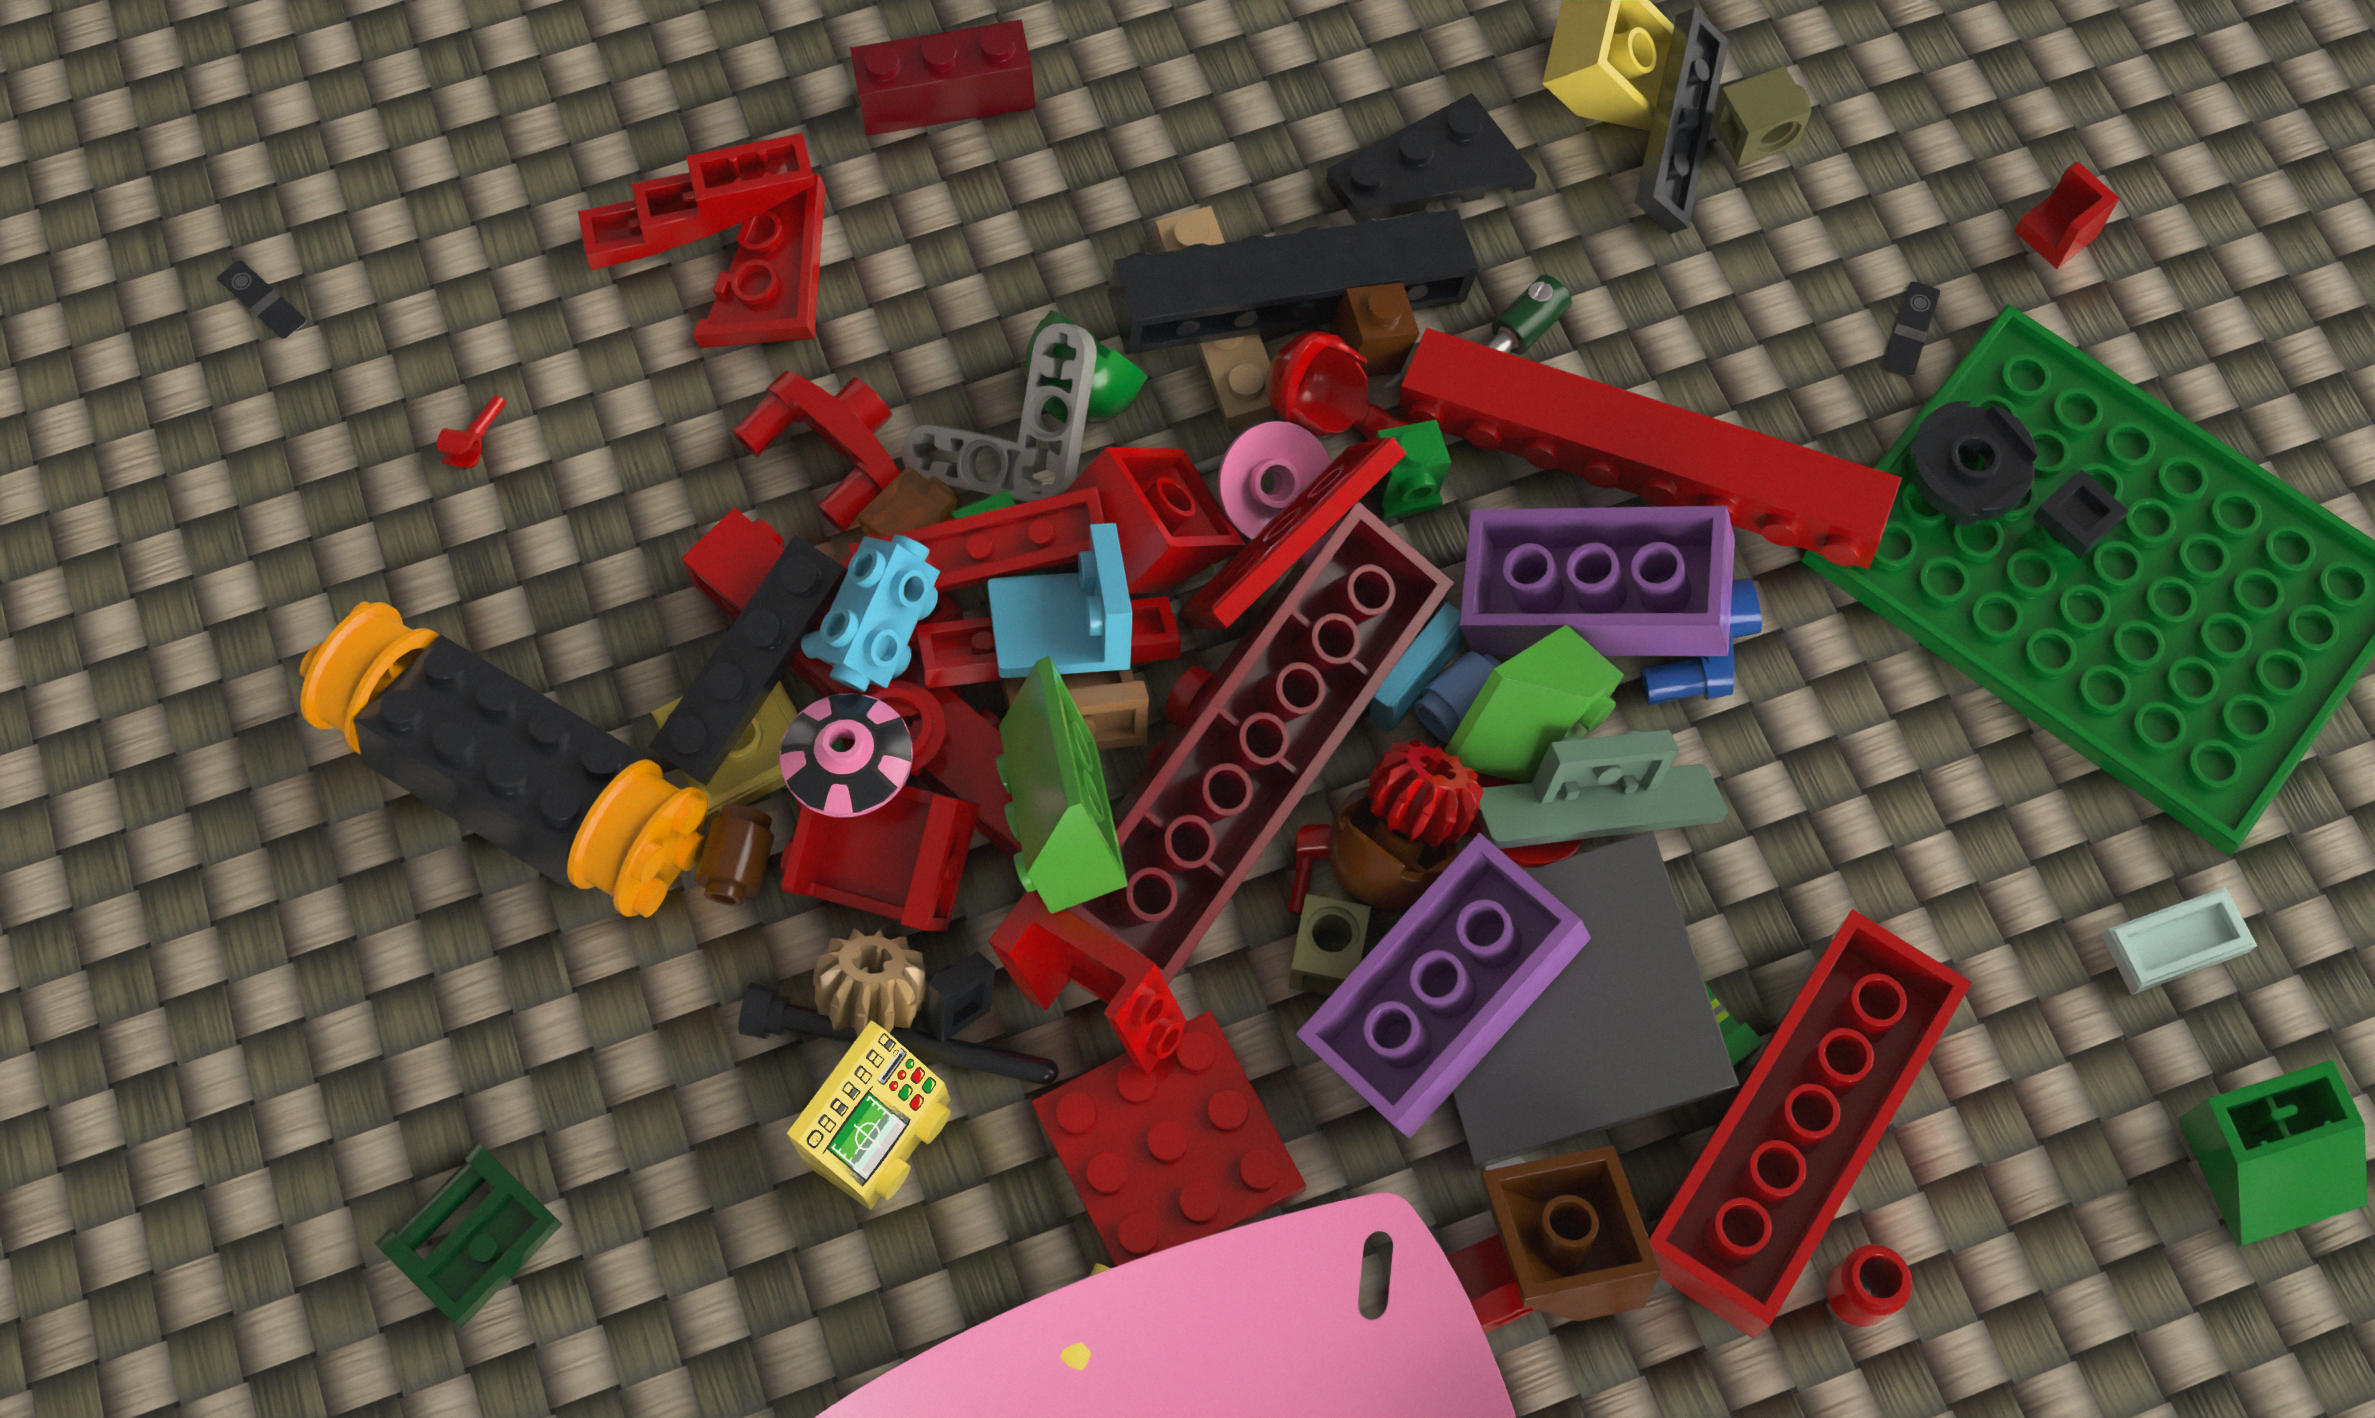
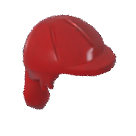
[1266,331,1415,441]

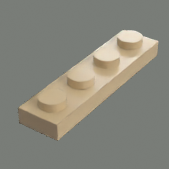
[1155,206,1276,429]

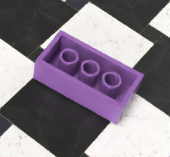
[1460,506,1735,656]
[1296,833,1591,1139]

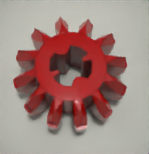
[1366,739,1484,848]

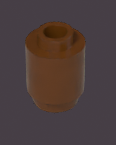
[694,804,774,906]

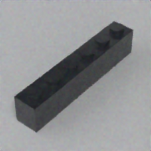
[1107,209,1479,355]

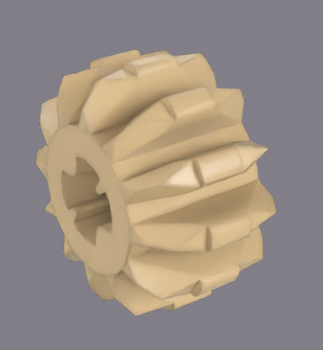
[813,928,928,1037]

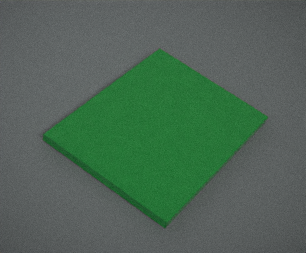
[1801,303,2375,857]

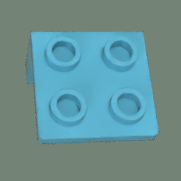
[988,523,1132,678]

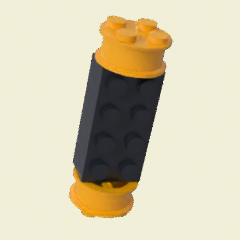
[300,601,708,918]

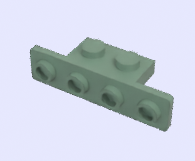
[1476,730,1728,849]

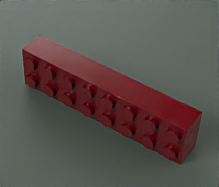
[1065,502,1454,986]

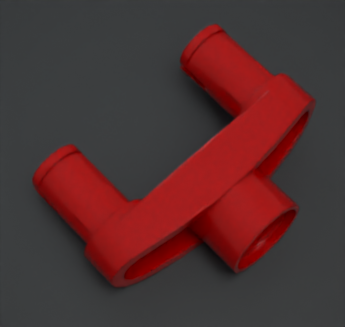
[731,371,904,533]

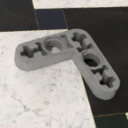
[902,323,1096,502]

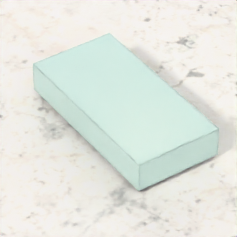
[2101,887,2257,995]

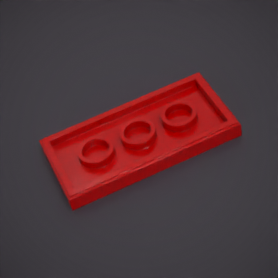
[1179,437,1407,630]

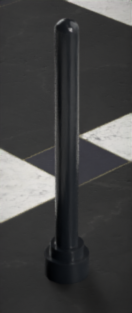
[738,982,1059,1085]

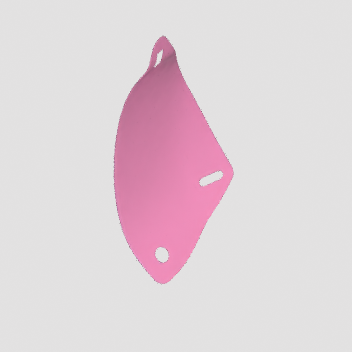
[814,1192,1516,1418]

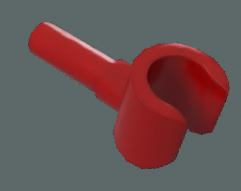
[436,395,506,468]
[1287,824,1332,915]

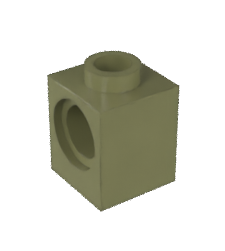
[1712,66,1812,167]
[1289,891,1371,996]

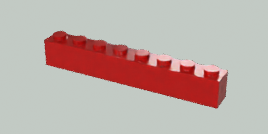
[1399,327,1902,570]
[681,508,1022,862]

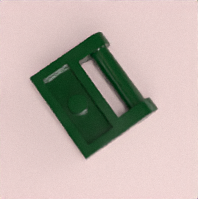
[375,1142,563,1328]

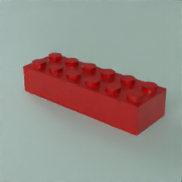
[1648,909,1972,1339]

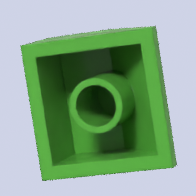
[1443,624,1624,783]

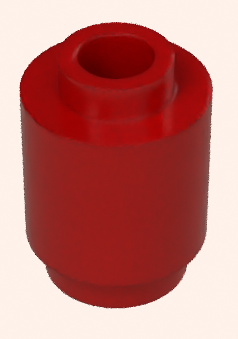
[1826,1244,1912,1327]

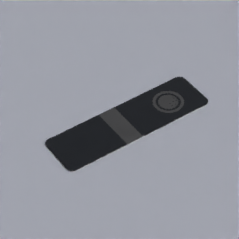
[217,260,306,339]
[1884,281,1940,376]

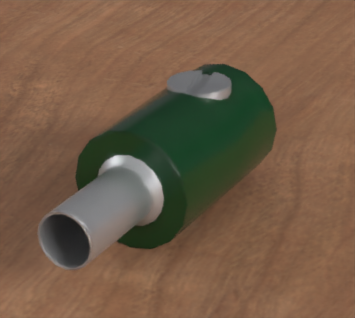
[1486,275,1572,355]

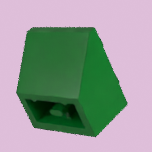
[2178,1059,2368,1248]

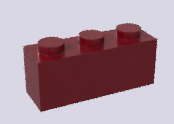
[850,19,1036,136]

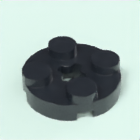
[1905,401,2037,526]

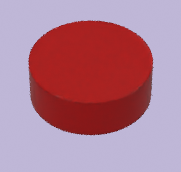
[1165,665,1215,726]

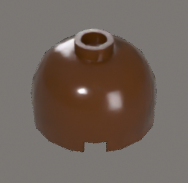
[1329,787,1464,913]

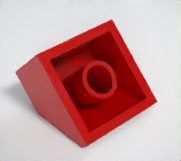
[1062,447,1245,594]

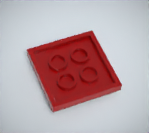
[1031,1010,1306,1267]

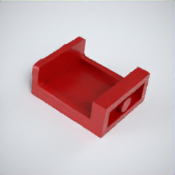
[780,784,980,932]
[988,891,1187,1073]

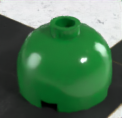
[1025,310,1148,424]

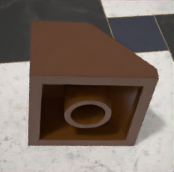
[1480,1145,1661,1321]

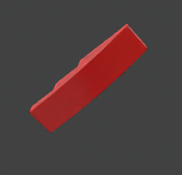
[578,133,815,271]

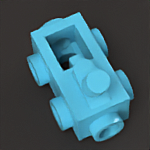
[801,534,940,693]

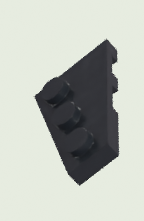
[1326,93,1537,223]

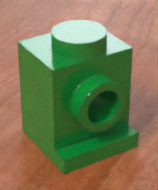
[1373,420,1451,520]

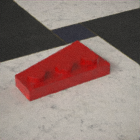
[692,174,825,348]

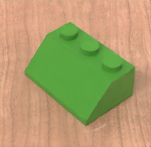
[995,656,1128,914]

